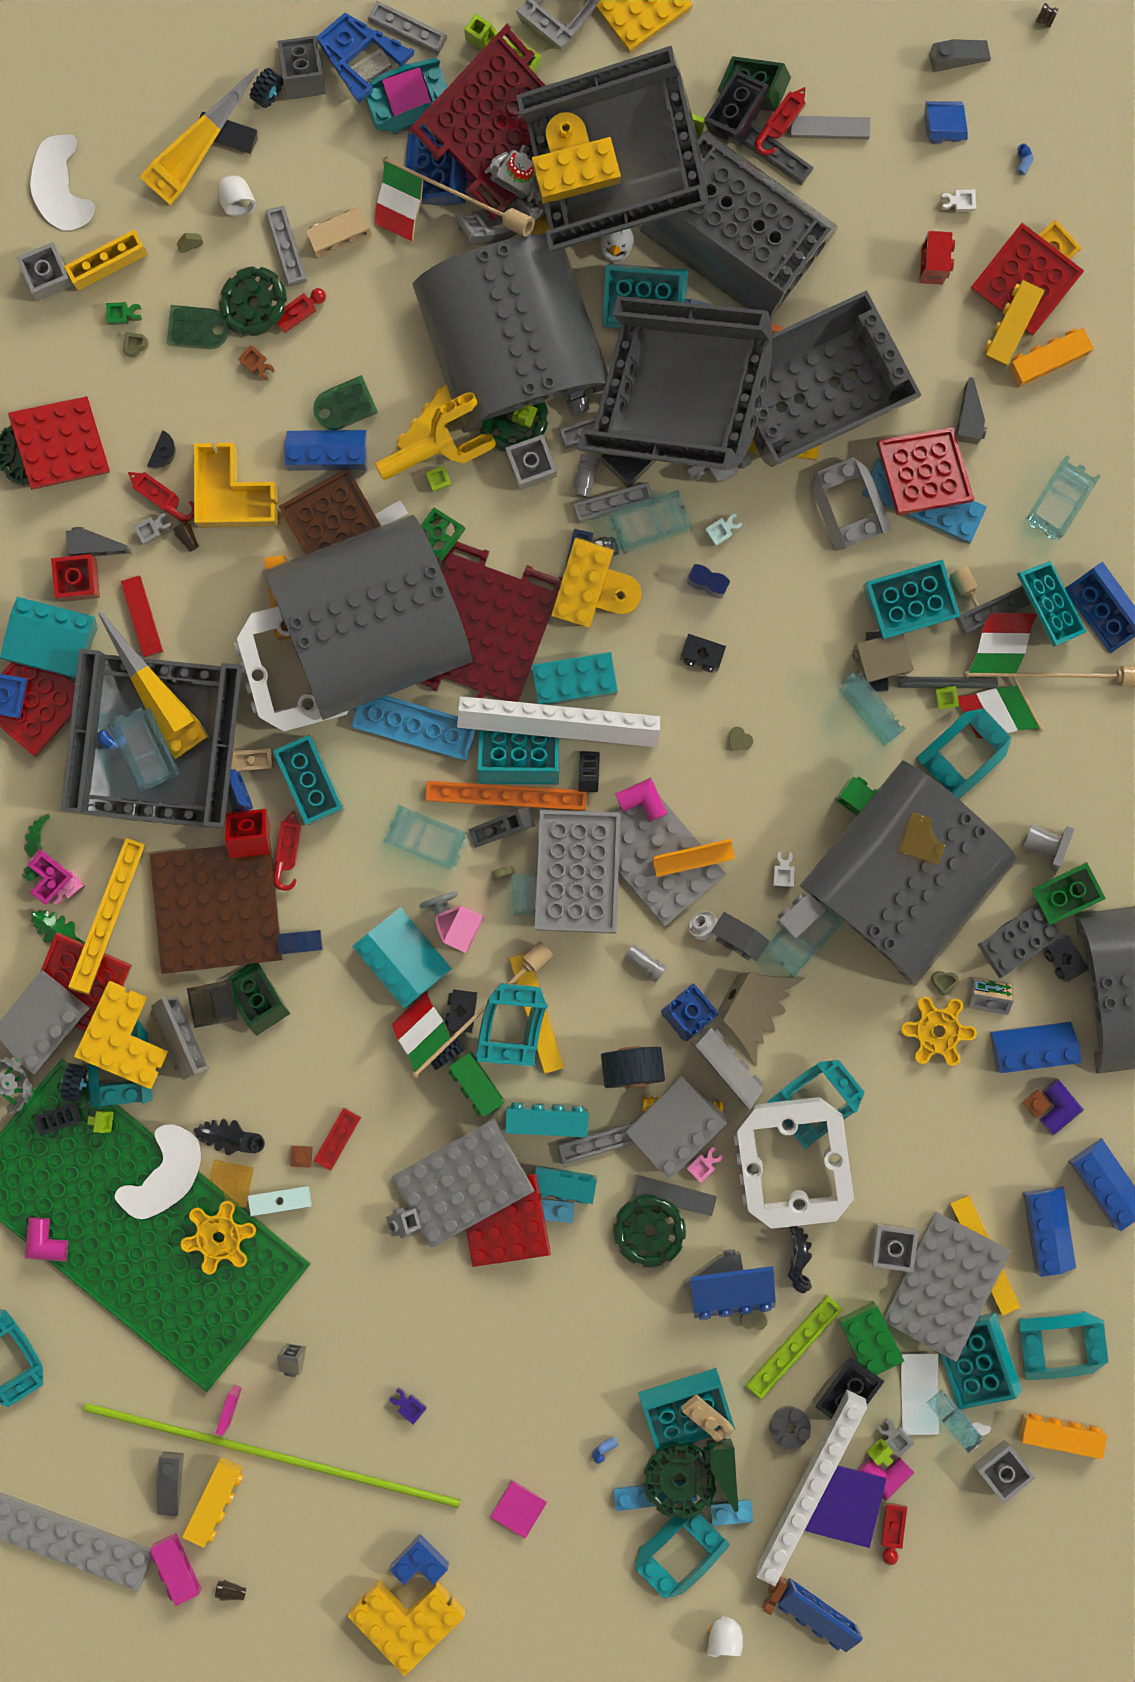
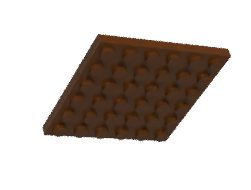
[150,841,283,974]

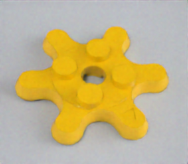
[901,996,977,1066]
[181,1201,256,1274]

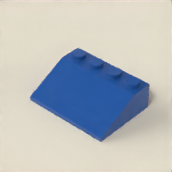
[405,124,467,206]
[691,1266,776,1320]

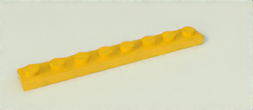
[69,838,145,995]

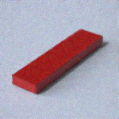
[121,575,164,658]

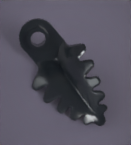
[193,1119,265,1155]
[788,1226,812,1294]

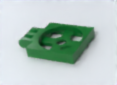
[421,507,466,561]

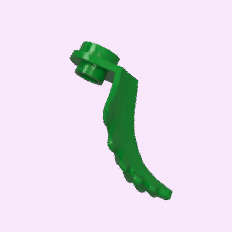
[21,814,50,882]
[30,910,85,946]

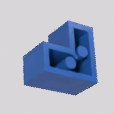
[389,1534,449,1585]

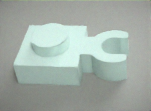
[705,514,743,547]

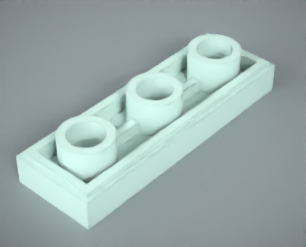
[248,1186,312,1216]

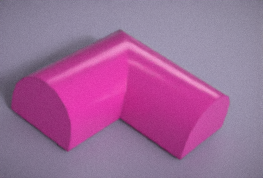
[615,778,668,822]
[27,849,73,905]
[25,1217,69,1262]
[857,1457,914,1501]

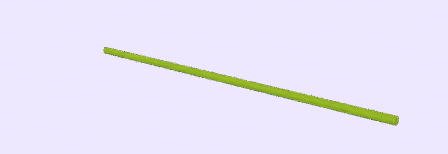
[83,1403,461,1508]

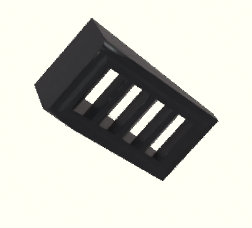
[578,751,600,792]
[34,1102,82,1136]

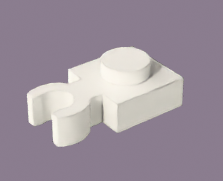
[941,189,976,212]
[773,852,795,887]

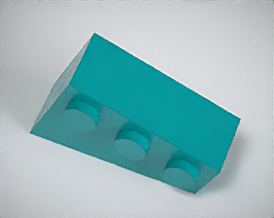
[535,1165,597,1204]

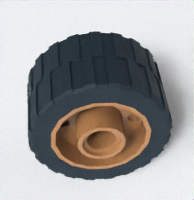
[601,1046,665,1089]

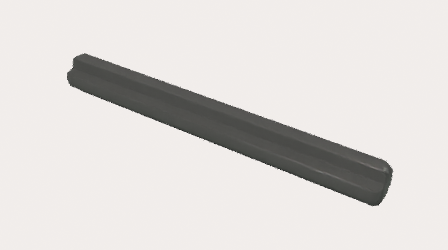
[898,677,998,689]

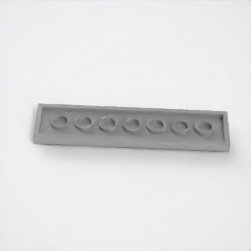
[0,1493,151,1591]

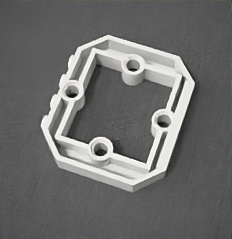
[234,606,349,731]
[734,1097,854,1229]

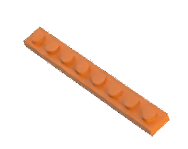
[425,781,587,811]

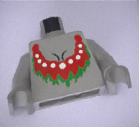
[485,145,541,205]

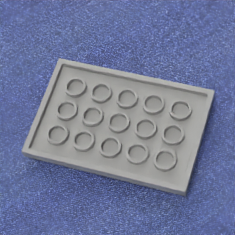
[613,797,726,926]
[535,810,621,934]
[392,1119,535,1248]
[884,1212,1011,1362]

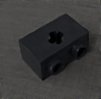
[680,634,726,673]
[1044,935,1088,982]
[445,989,478,1033]

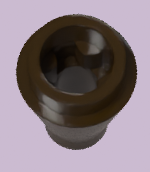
[173,521,199,552]
[215,1580,246,1601]

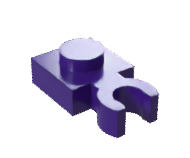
[389,1388,427,1425]

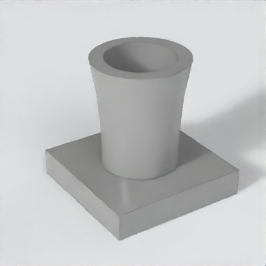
[1023,823,1074,871]

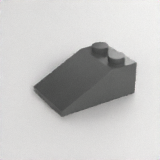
[277,36,326,99]

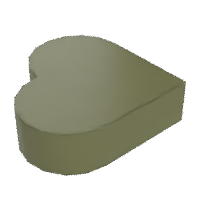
[177,233,203,253]
[124,332,149,357]
[729,727,753,751]
[491,866,515,882]
[931,971,959,996]
[740,1310,767,1329]

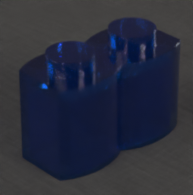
[687,564,730,598]

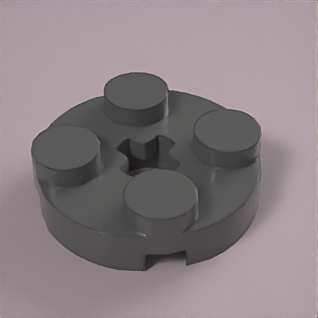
[769,1406,811,1449]

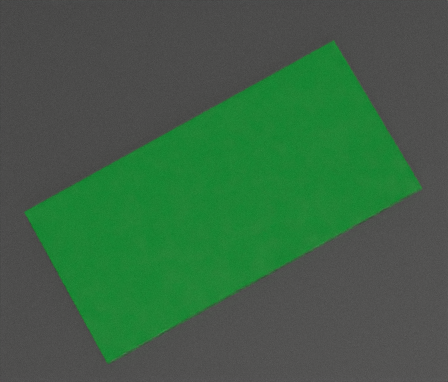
[0,1059,311,1392]

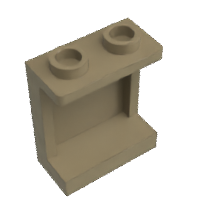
[852,634,914,685]

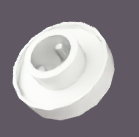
[689,911,718,940]

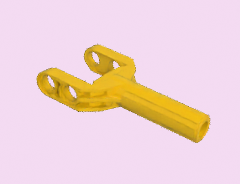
[375,392,496,481]

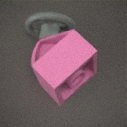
[419,891,484,953]

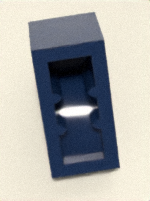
[278,930,323,955]

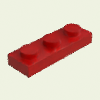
[313,1107,362,1171]

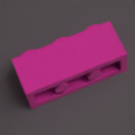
[150,1533,202,1606]

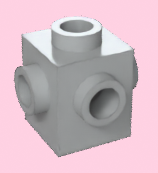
[386,1207,421,1238]

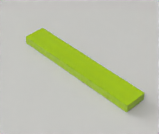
[745,1295,843,1400]

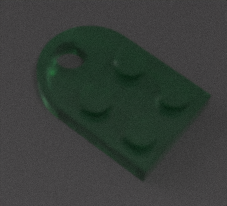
[167,305,229,350]
[313,375,378,430]

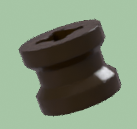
[1036,2,1059,28]

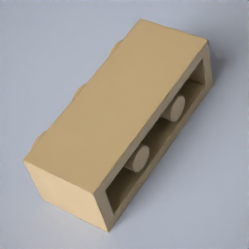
[306,207,371,259]

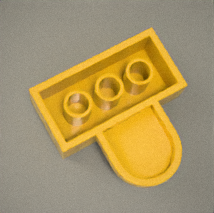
[532,112,621,204]
[551,537,642,628]

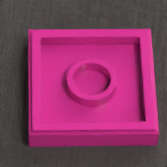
[382,67,431,116]
[215,1385,242,1436]
[490,1480,547,1538]

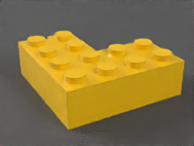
[194,443,278,528]
[74,981,168,1089]
[347,1579,465,1677]

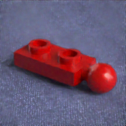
[278,288,326,333]
[881,1503,907,1565]

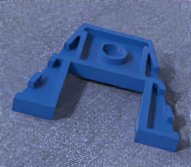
[317,13,414,104]

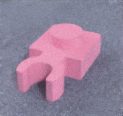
[53,870,85,904]
[686,1146,723,1183]

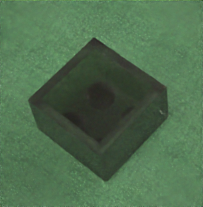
[187,980,238,1028]

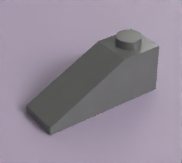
[929,39,991,72]
[955,377,987,444]
[66,527,132,557]
[469,807,536,848]
[683,1249,743,1289]
[277,1343,306,1377]
[157,1451,184,1516]

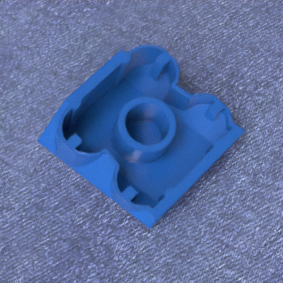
[924,101,968,145]
[228,769,253,812]
[661,984,719,1041]

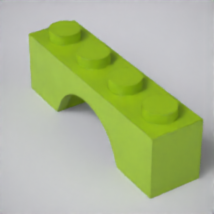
[464,13,541,74]

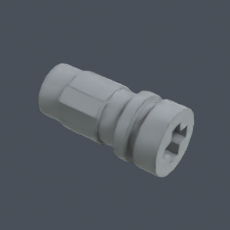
[573,454,600,498]
[625,945,667,983]

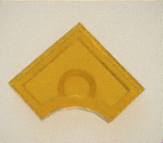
[898,812,945,865]
[210,1160,254,1208]

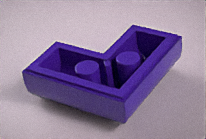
[1039,1078,1084,1136]

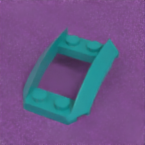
[365,58,447,134]
[917,708,1012,799]
[476,983,548,1066]
[87,1019,153,1109]
[767,1060,865,1150]
[0,1309,43,1407]
[1019,1311,1109,1380]
[635,1506,730,1599]

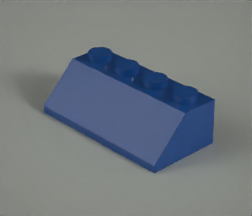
[285,430,367,471]
[1065,561,1135,653]
[990,1022,1082,1073]
[1068,1138,1135,1231]
[1023,1187,1076,1277]
[778,1578,863,1652]

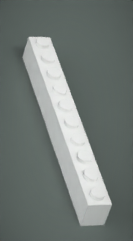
[457,696,660,747]
[756,1390,867,1586]

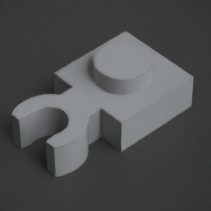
[133,513,172,545]
[878,1418,914,1457]

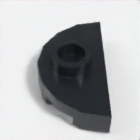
[147,430,176,469]

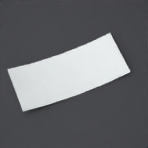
[901,1354,939,1435]

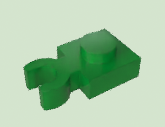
[106,302,142,325]

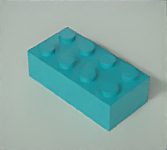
[532,652,618,705]
[273,735,345,826]
[505,1102,589,1137]

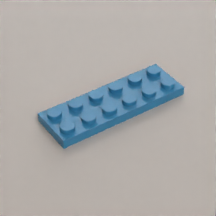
[861,458,987,544]
[351,696,476,761]

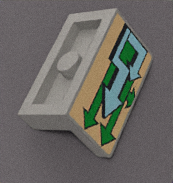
[968,977,1014,1015]

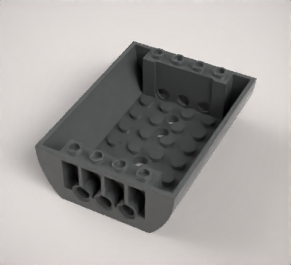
[640,132,838,319]
[753,290,921,467]

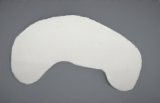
[30,134,95,231]
[115,1124,201,1219]

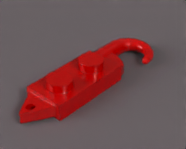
[755,87,806,156]
[128,472,194,522]
[273,811,302,891]

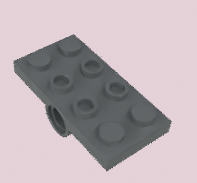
[977,903,1062,979]

